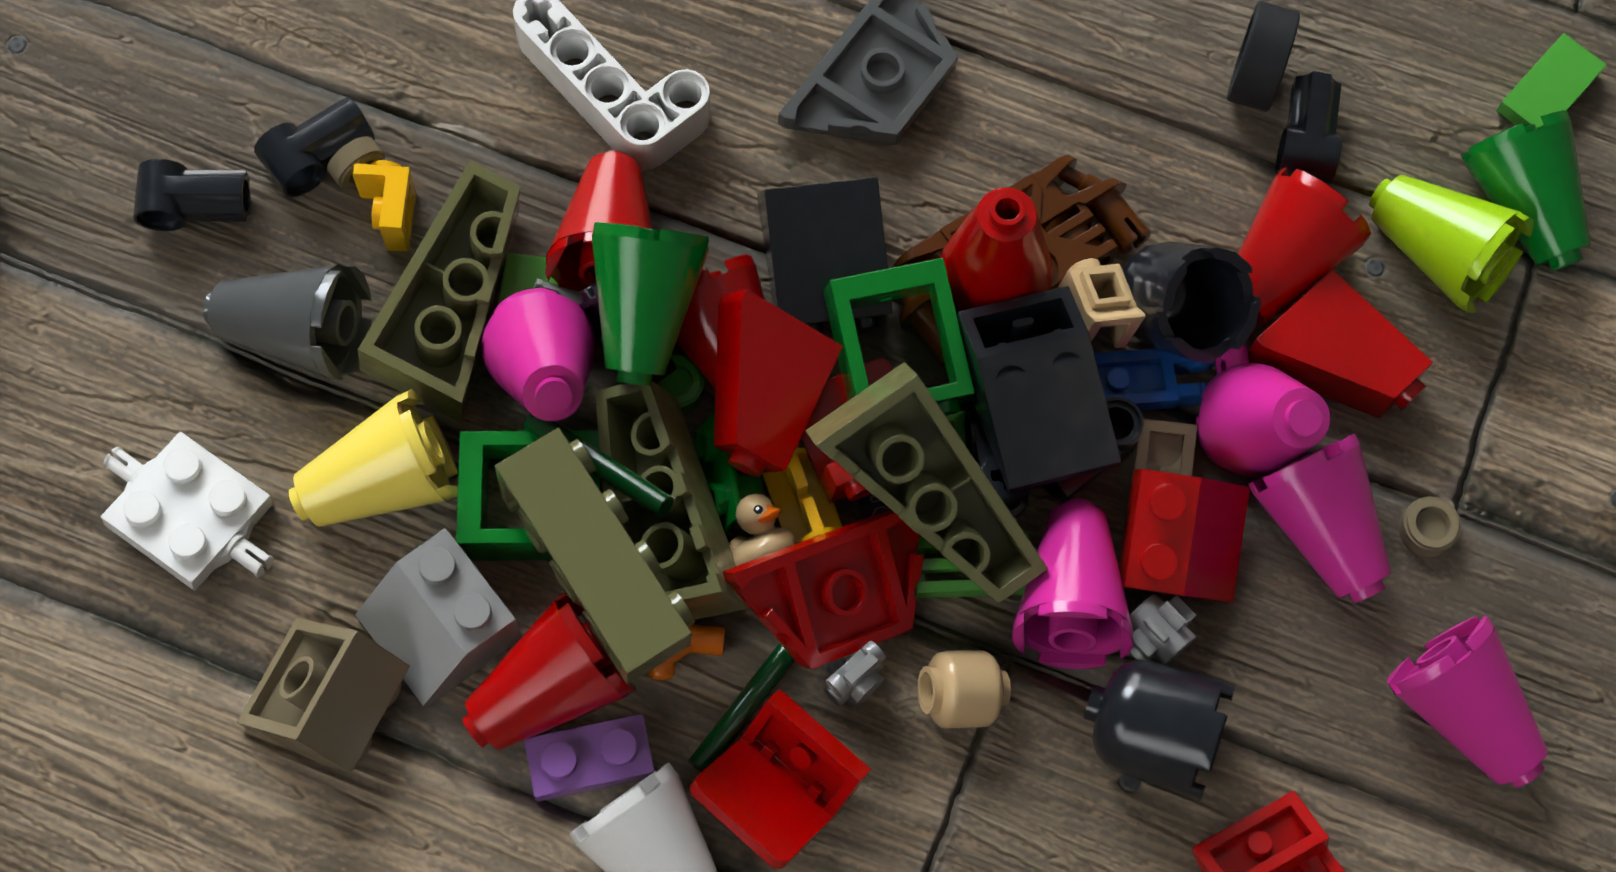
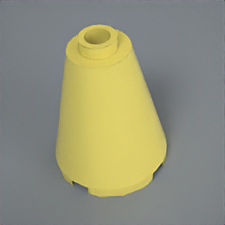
[289,389,458,527]

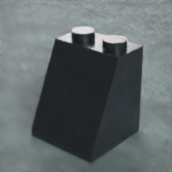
[757,177,893,333]

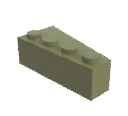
[357,160,520,423]
[805,362,1048,603]
[595,381,749,620]
[495,427,695,685]

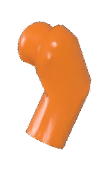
[646,624,726,680]

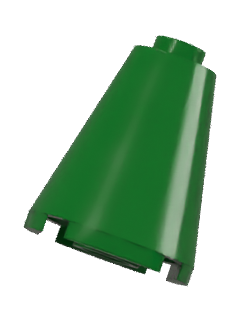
[1461,110,1591,272]
[591,222,710,386]

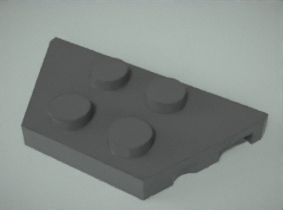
[778,0,958,145]

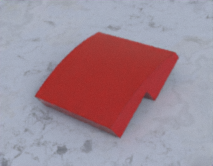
[1192,790,1345,872]

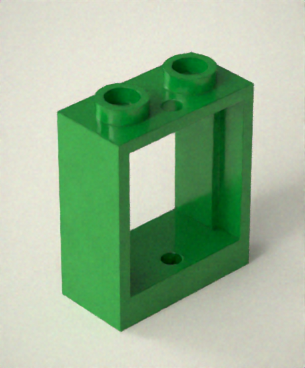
[823,258,974,416]
[456,430,603,561]

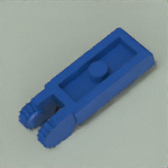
[1094,348,1215,411]

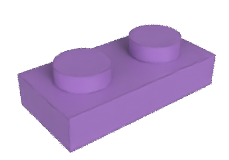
[524,714,654,802]

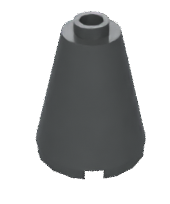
[203,264,372,380]

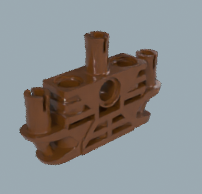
[892,155,1151,367]

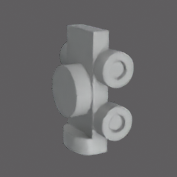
[824,641,886,707]

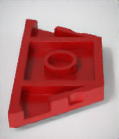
[722,509,924,669]

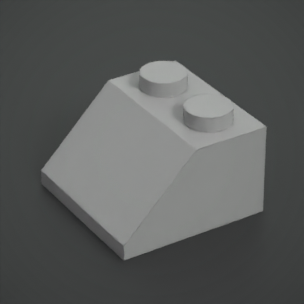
[355,528,521,709]

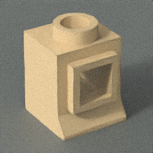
[1058,258,1146,348]

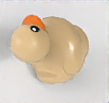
[729,494,797,566]

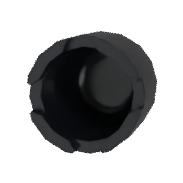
[1123,241,1261,363]
[1084,659,1236,802]

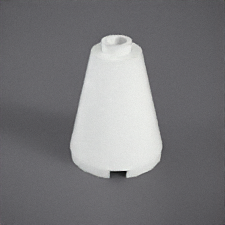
[569,763,718,872]

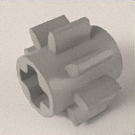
[1130,593,1197,665]

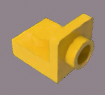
[353,160,417,252]

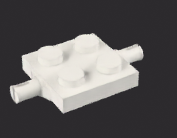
[100,431,273,591]

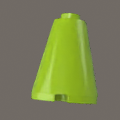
[1369,174,1534,314]

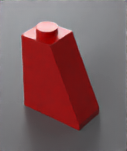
[1248,270,1433,418]
[713,289,843,477]

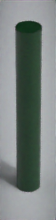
[524,413,674,518]
[688,642,795,772]

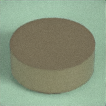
[327,136,385,189]
[1398,496,1461,557]

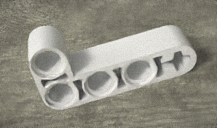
[513,0,710,171]

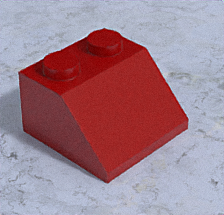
[1119,469,1250,602]

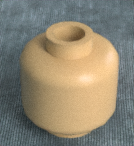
[917,650,1011,729]

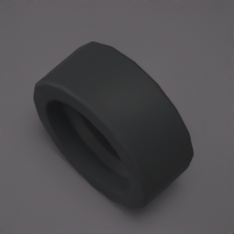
[1227,1,1300,112]

